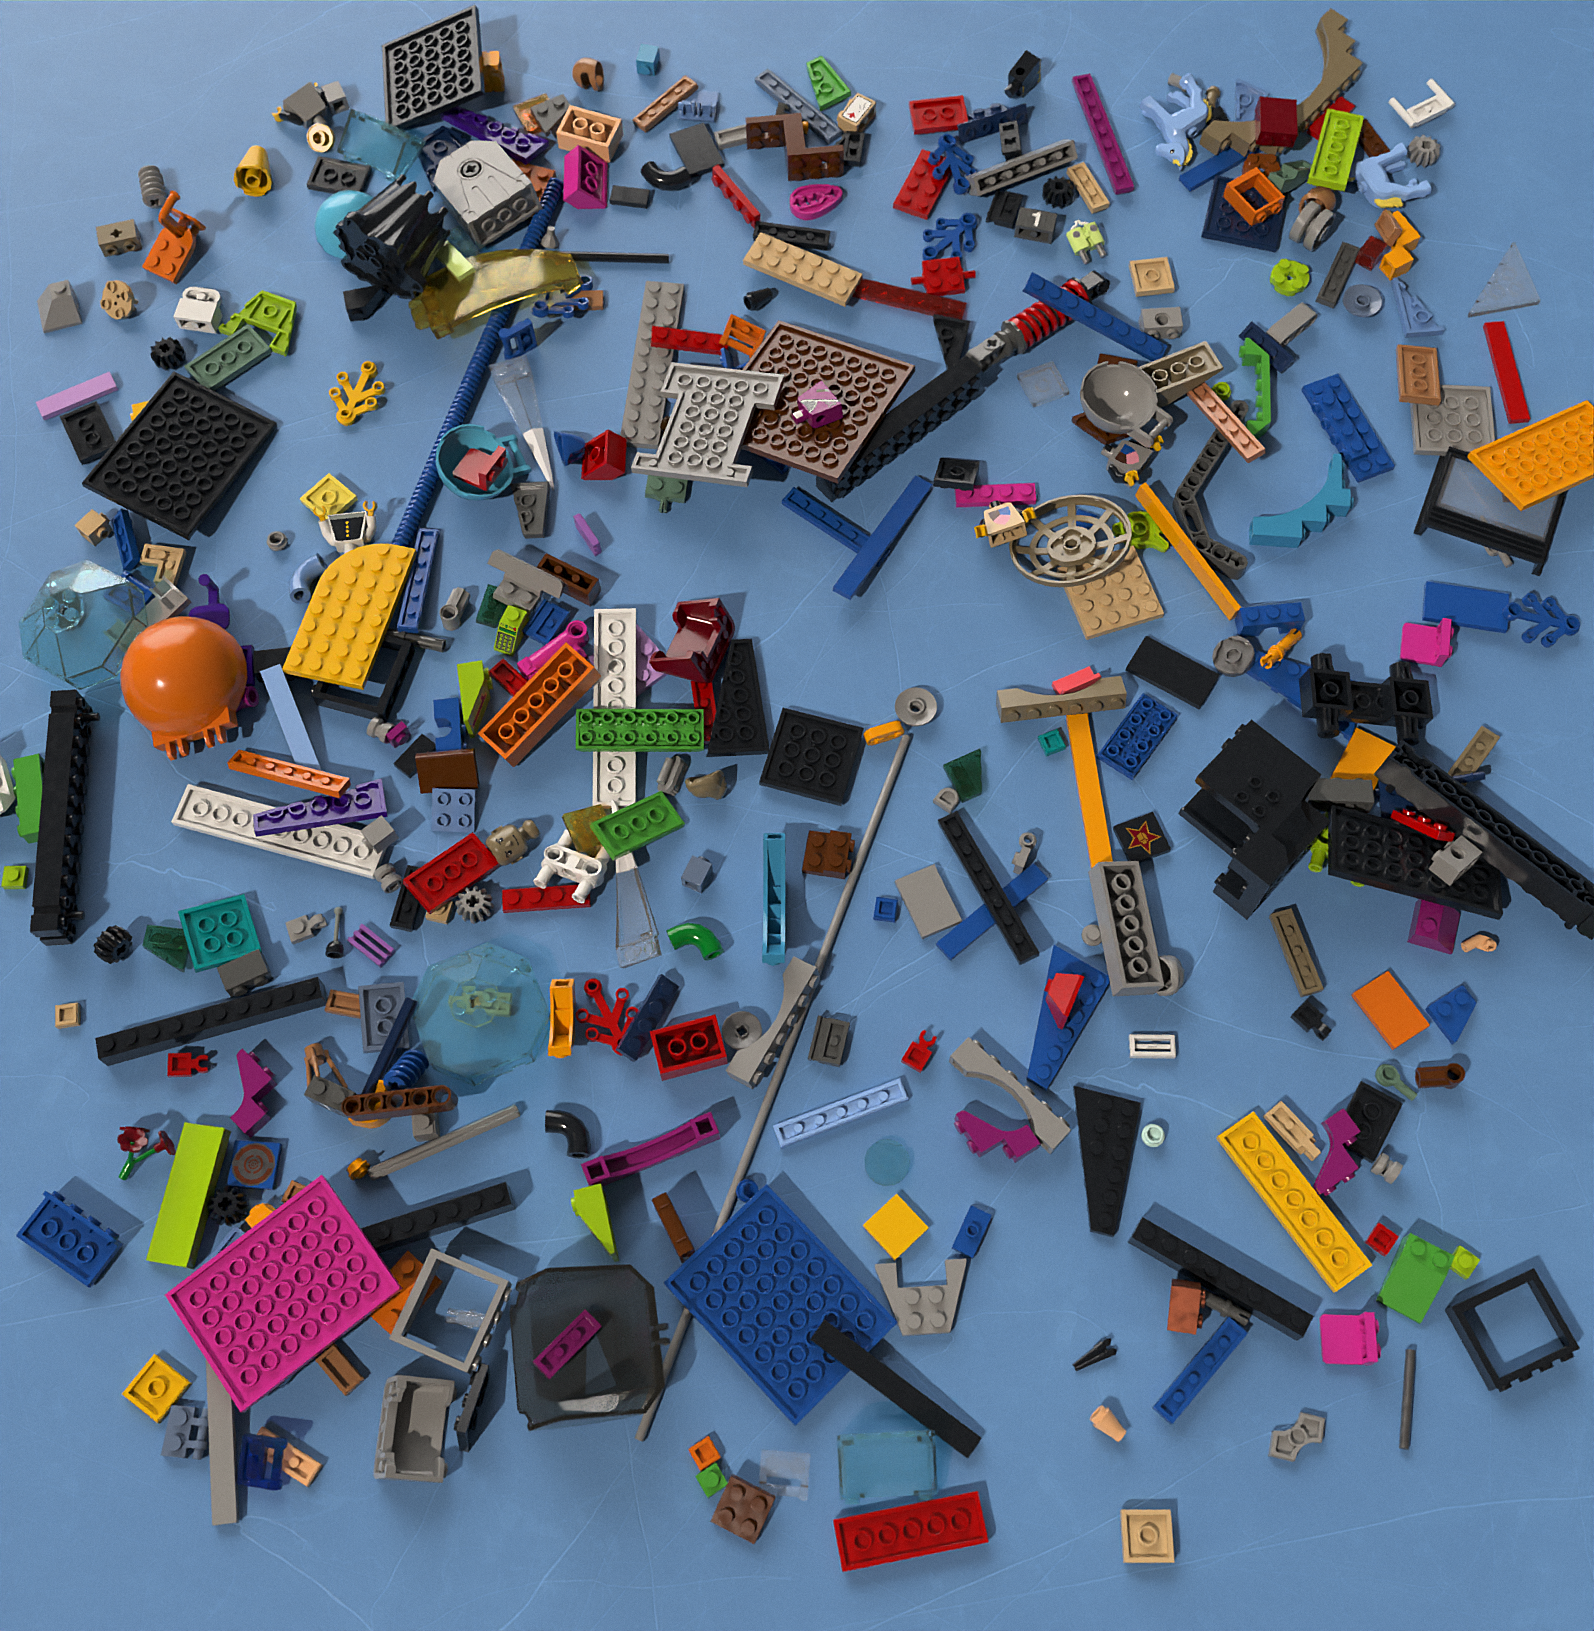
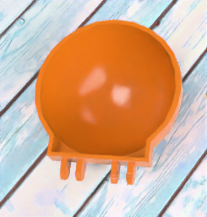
[120,616,247,761]

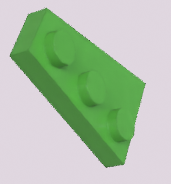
[806,55,851,111]

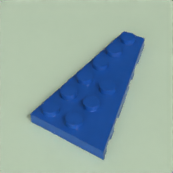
[1027,945,1110,1091]

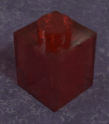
[1354,236,1387,271]

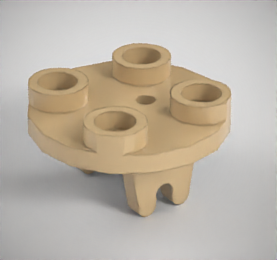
[100,280,139,320]

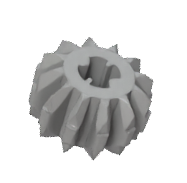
[1407,135,1440,168]
[455,886,494,924]

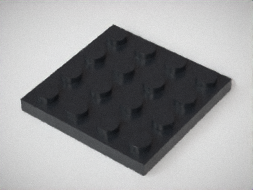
[759,708,864,806]

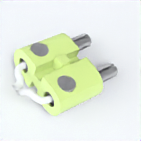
[1066,220,1107,264]

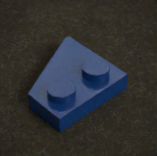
[1425,985,1477,1045]

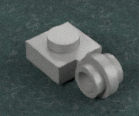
[1011,832,1037,875]

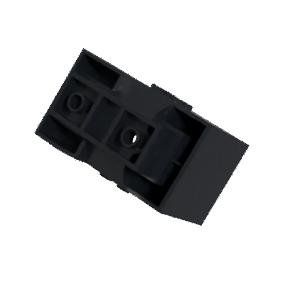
[1178,719,1330,920]

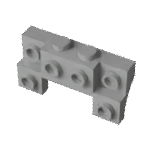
[103,576,191,654]

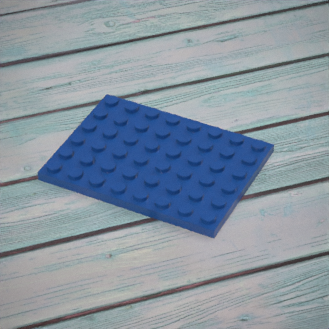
[663,1184,898,1426]

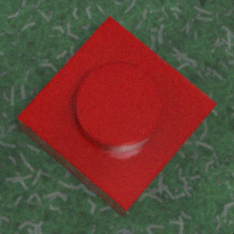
[1364,1222,1399,1257]

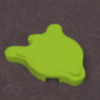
[1111,511,1169,553]

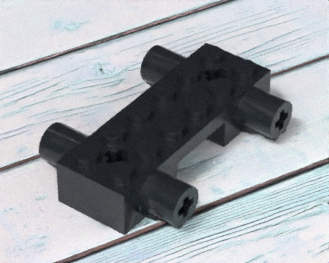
[1299,653,1433,746]

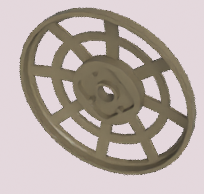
[1009,495,1132,587]

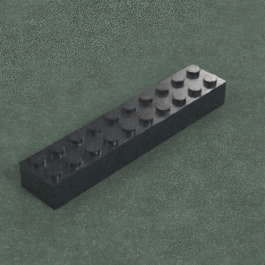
[816,356,982,502]

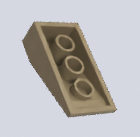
[1138,341,1223,408]

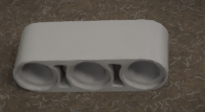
[1266,302,1318,347]

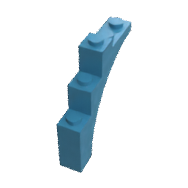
[1249,453,1354,548]
[762,833,786,966]

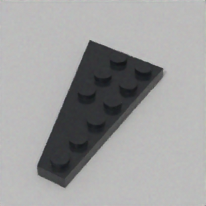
[706,639,769,757]
[1073,1086,1141,1237]

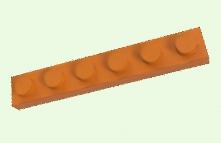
[227,750,351,798]

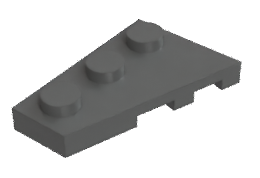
[510,482,550,539]

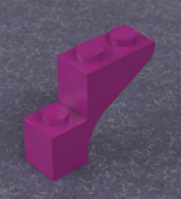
[230,1048,278,1138]
[1313,1108,1361,1196]
[954,1111,1040,1163]

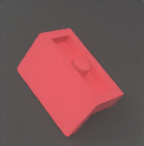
[1052,666,1101,695]

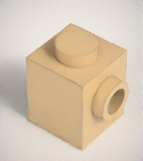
[74,509,113,546]

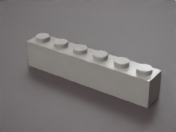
[965,139,1078,196]

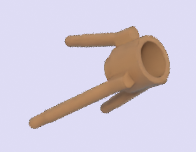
[304,1043,348,1089]

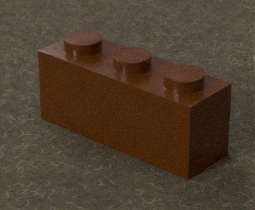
[537,553,601,607]

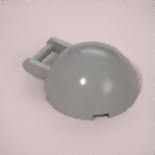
[1080,361,1173,448]

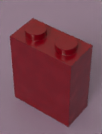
[1255,96,1298,148]

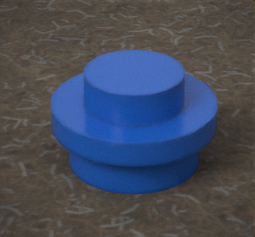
[736,1179,759,1203]

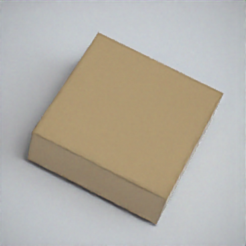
[55,1002,81,1029]

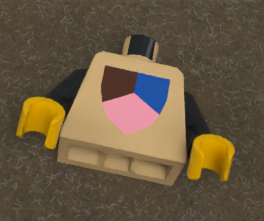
[974,501,1037,548]

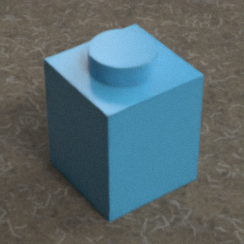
[636,44,660,76]

